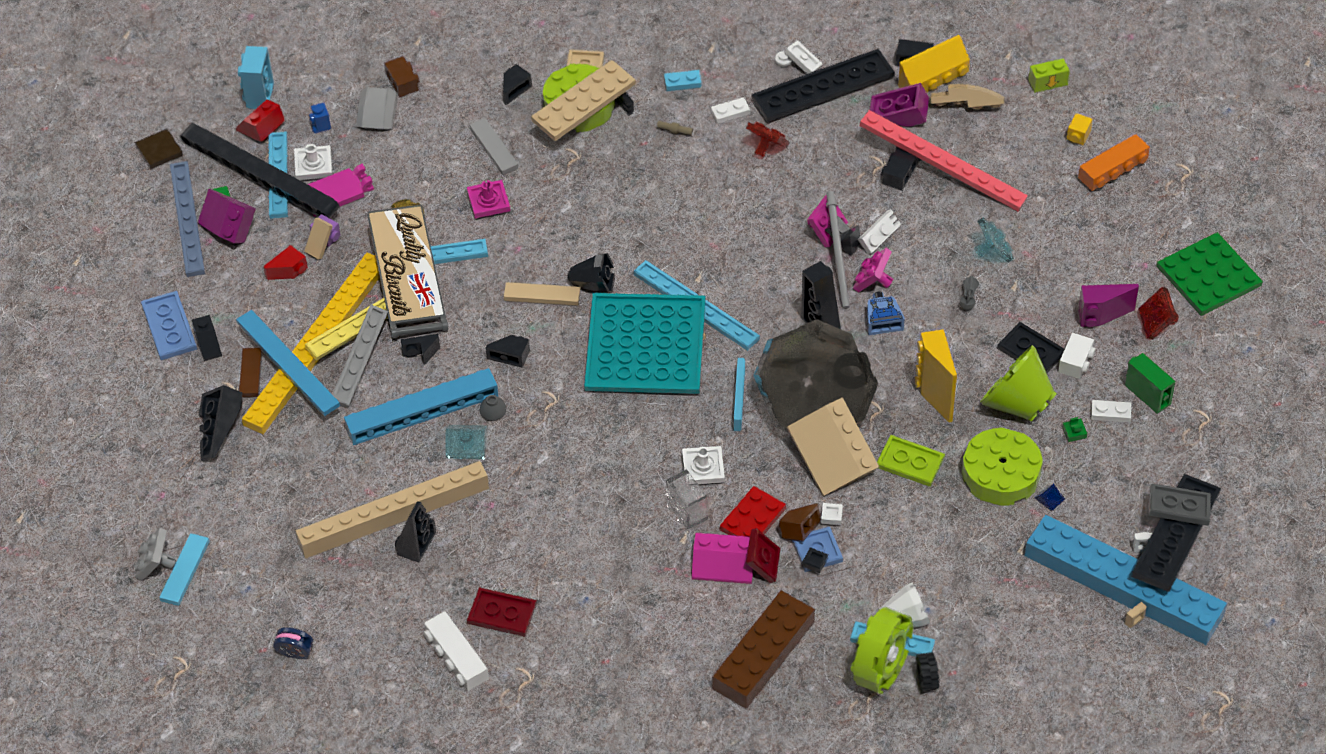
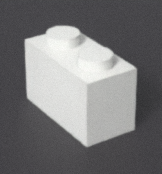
[1058,333,1096,379]

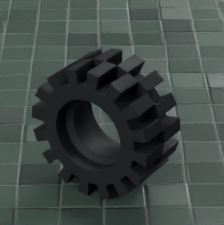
[915,652,940,691]

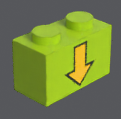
[1028,58,1070,93]

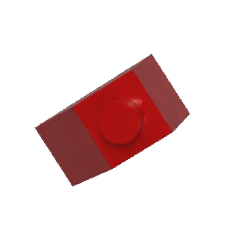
[263,245,308,280]

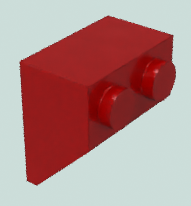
[235,99,285,142]

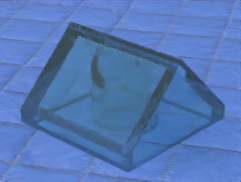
[446,425,488,459]

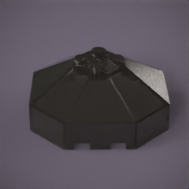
[754,319,878,433]

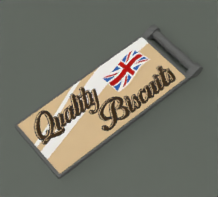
[367,205,448,339]

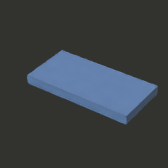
[141,291,197,360]

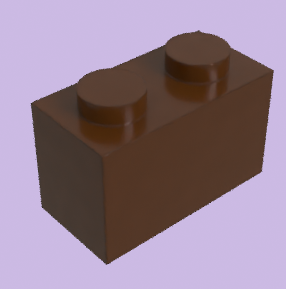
[384,56,420,98]

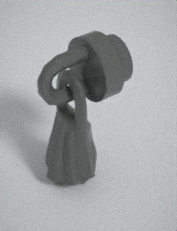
[960,276,979,311]

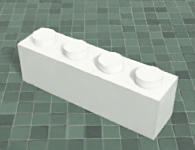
[423,611,489,691]

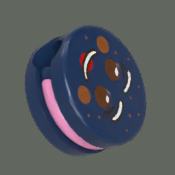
[273,627,314,659]

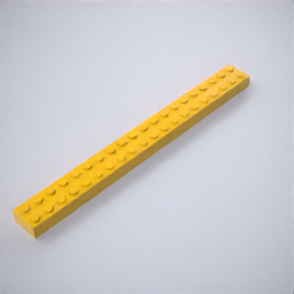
[242,252,380,435]

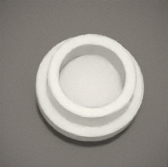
[775,51,793,67]

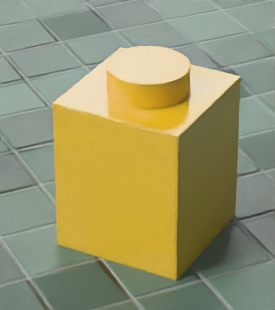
[1067,113,1093,145]

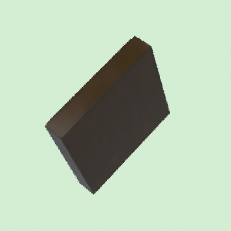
[135,128,183,169]

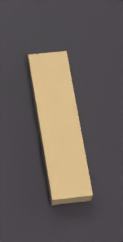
[504,282,580,306]

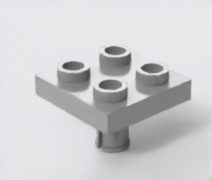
[135,528,176,581]

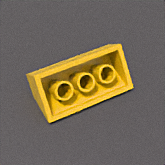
[898,35,970,92]

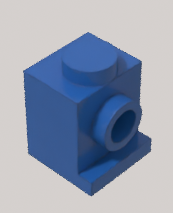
[309,102,331,134]

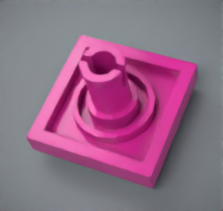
[467,180,511,219]
[807,195,848,247]
[853,248,893,293]

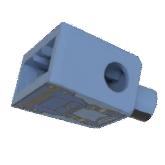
[867,291,905,335]

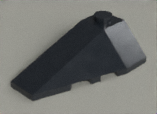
[199,385,243,462]
[395,501,436,563]

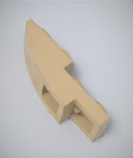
[931,84,1004,109]

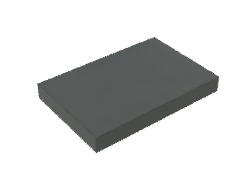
[1149,483,1211,526]

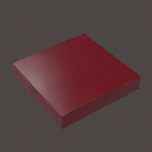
[746,528,781,583]

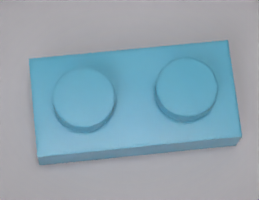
[664,70,702,91]

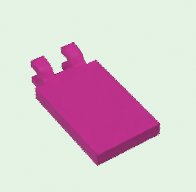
[308,163,374,217]

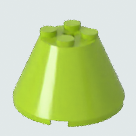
[980,346,1057,422]

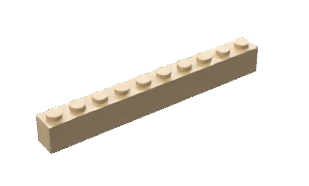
[295,461,489,559]

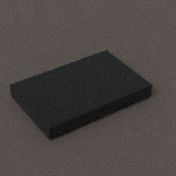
[997,322,1065,373]

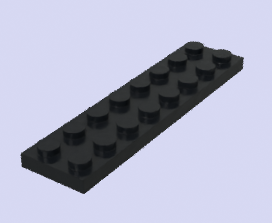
[752,48,895,122]
[1131,474,1221,592]

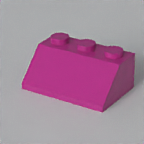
[692,533,753,584]

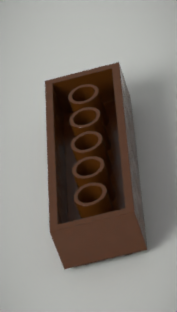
[712,590,815,710]

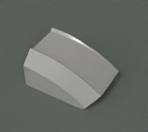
[356,86,398,129]

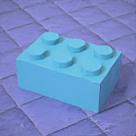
[238,46,274,109]

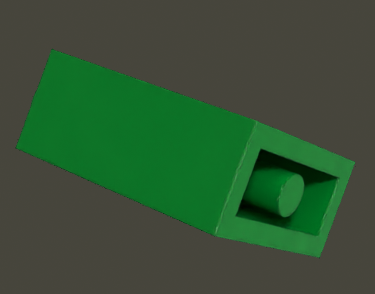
[1125,353,1176,414]

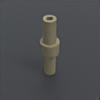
[657,121,693,135]

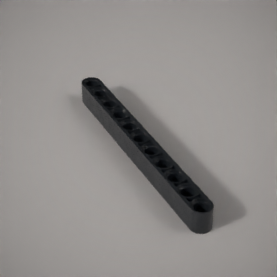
[180,123,340,219]

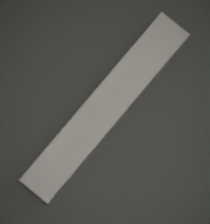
[333,304,388,408]

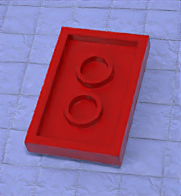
[720,486,786,537]

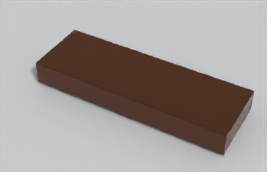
[239,348,262,397]

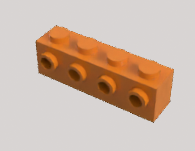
[1078,134,1150,191]

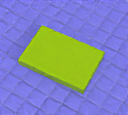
[877,435,945,487]

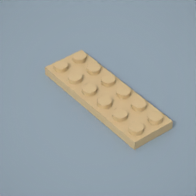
[531,60,636,141]

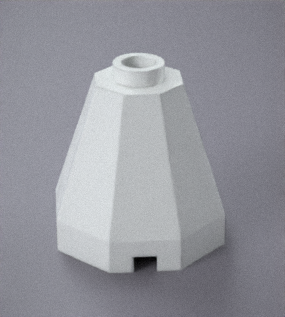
[879,582,930,627]

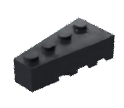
[801,261,841,343]

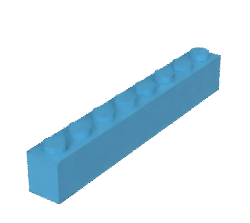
[344,368,498,445]

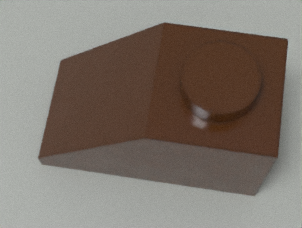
[779,503,821,541]

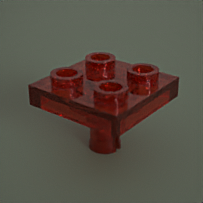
[746,121,790,157]
[1138,286,1179,340]

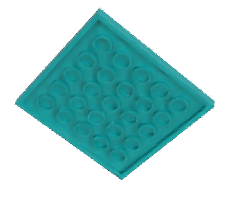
[584,293,706,394]

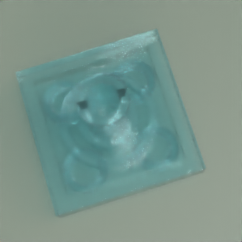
[974,217,1014,263]

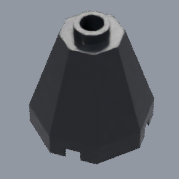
[567,253,615,292]

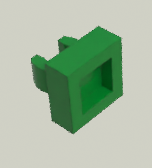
[1062,417,1088,442]

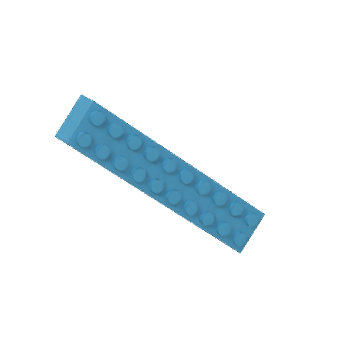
[1025,514,1227,645]

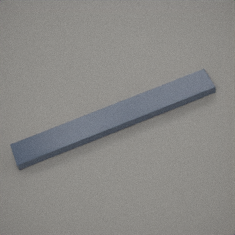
[170,161,205,277]

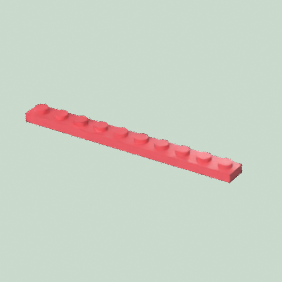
[859,110,1028,211]

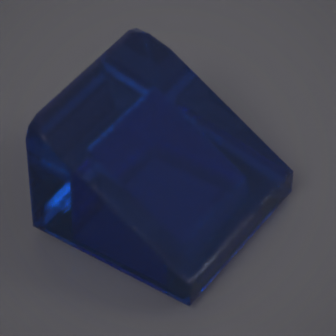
[1035,483,1065,511]

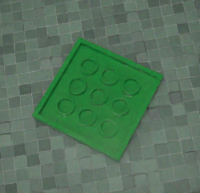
[1156,232,1263,316]

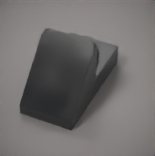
[825,216,860,256]
[401,333,440,365]

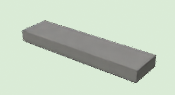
[469,118,519,175]

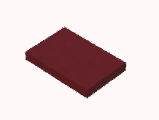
[467,587,537,637]

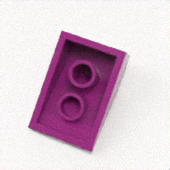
[870,83,929,127]
[198,189,256,243]
[1078,284,1139,327]

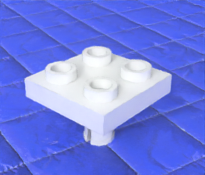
[294,144,332,180]
[682,446,725,485]

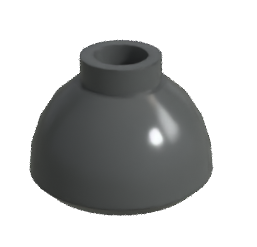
[480,395,506,421]

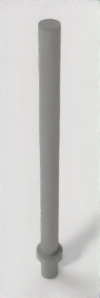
[826,191,850,309]

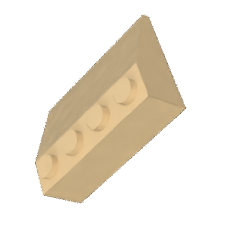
[787,397,879,496]

